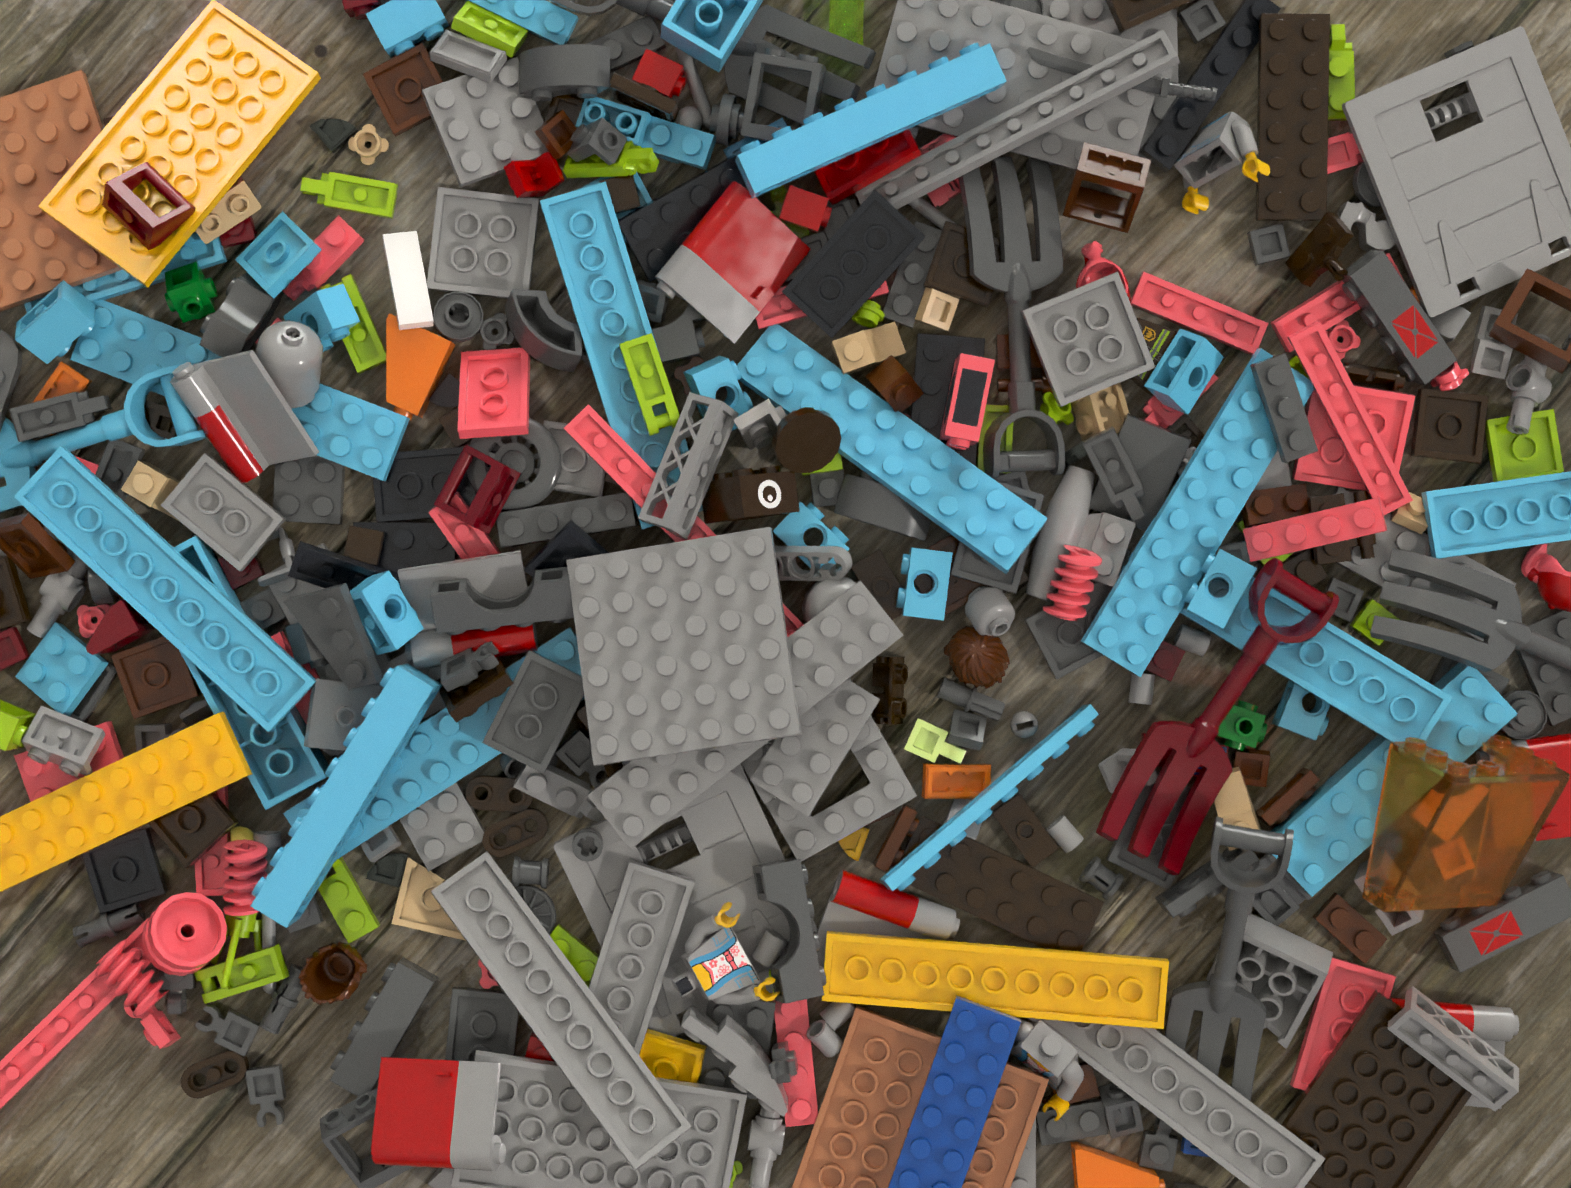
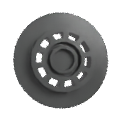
[467,418,561,511]

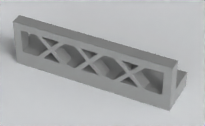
[638,392,739,539]
[1388,986,1519,1111]

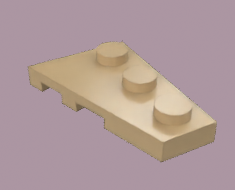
[391,857,466,941]

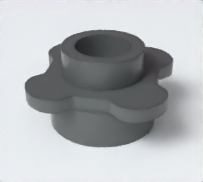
[479,312,515,350]

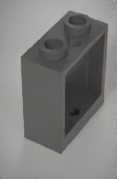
[740,48,826,141]
[320,1088,414,1188]

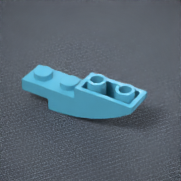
[575,97,716,170]

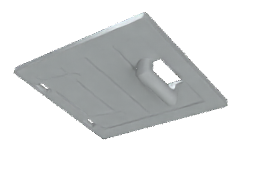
[1342,26,1571,318]
[554,763,818,1037]

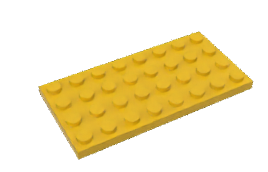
[38,0,321,288]

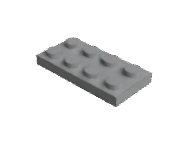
[750,679,880,817]

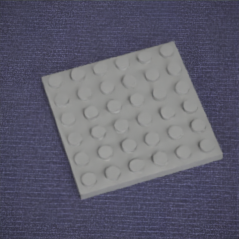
[566,527,802,766]

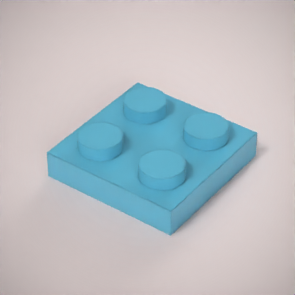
[235,211,322,298]
[15,622,109,716]

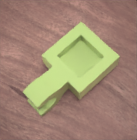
[904,718,966,764]

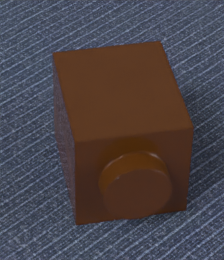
[866,355,924,412]

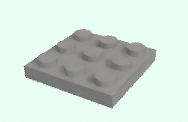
[421,57,549,188]
[427,187,540,299]
[1021,272,1156,407]

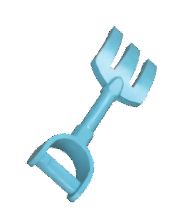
[0,364,206,513]

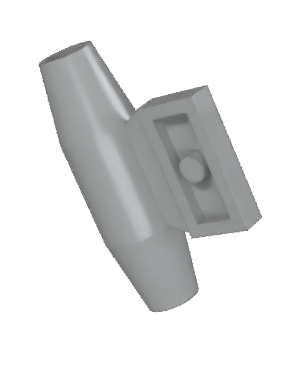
[1026,465,1136,602]

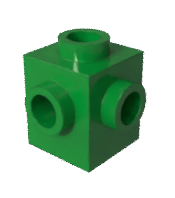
[164,261,218,323]
[1217,700,1267,751]

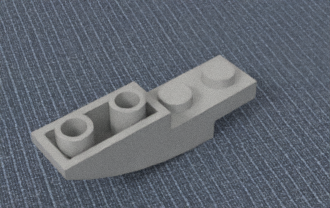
[681,1005,788,1117]

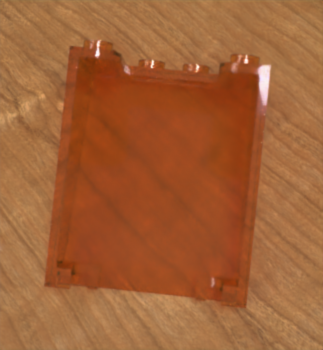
[1362,735,1570,912]

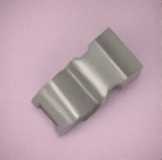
[1337,201,1396,252]

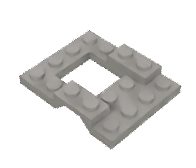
[741,678,917,862]

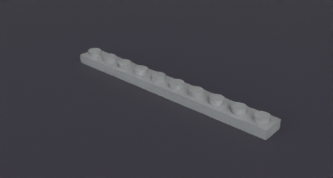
[855,29,1180,209]

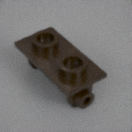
[1342,362,1405,392]
[871,656,908,725]

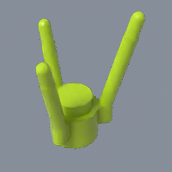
[211,913,262,989]

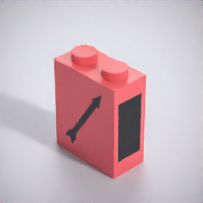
[939,353,995,450]

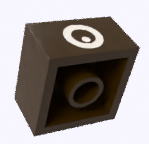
[702,466,800,524]

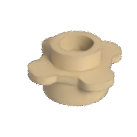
[348,124,389,165]

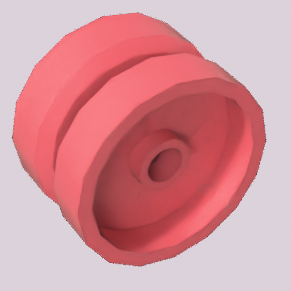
[142,892,227,976]

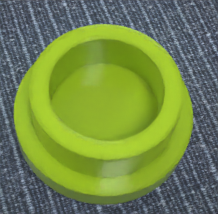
[852,300,885,328]

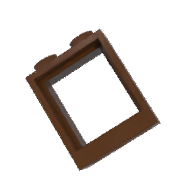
[1062,142,1151,233]
[1488,268,1571,374]

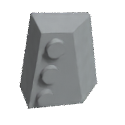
[1206,914,1333,1049]

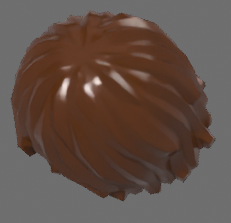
[944,625,1010,689]
[298,942,367,1005]

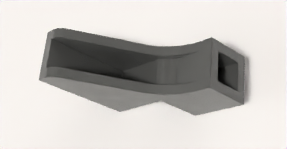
[652,304,707,365]

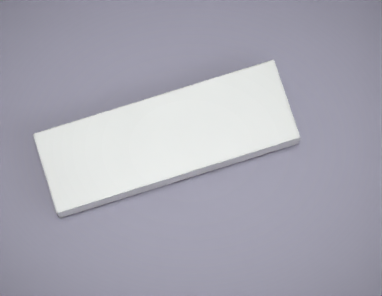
[383,231,434,330]

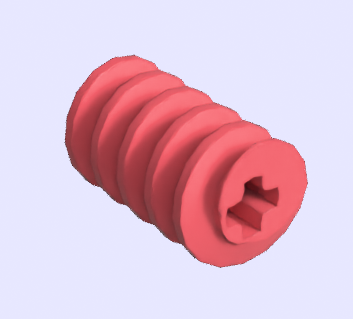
[1042,545,1102,621]
[223,839,268,916]
[95,939,169,1017]

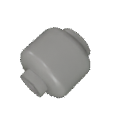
[965,586,1015,636]

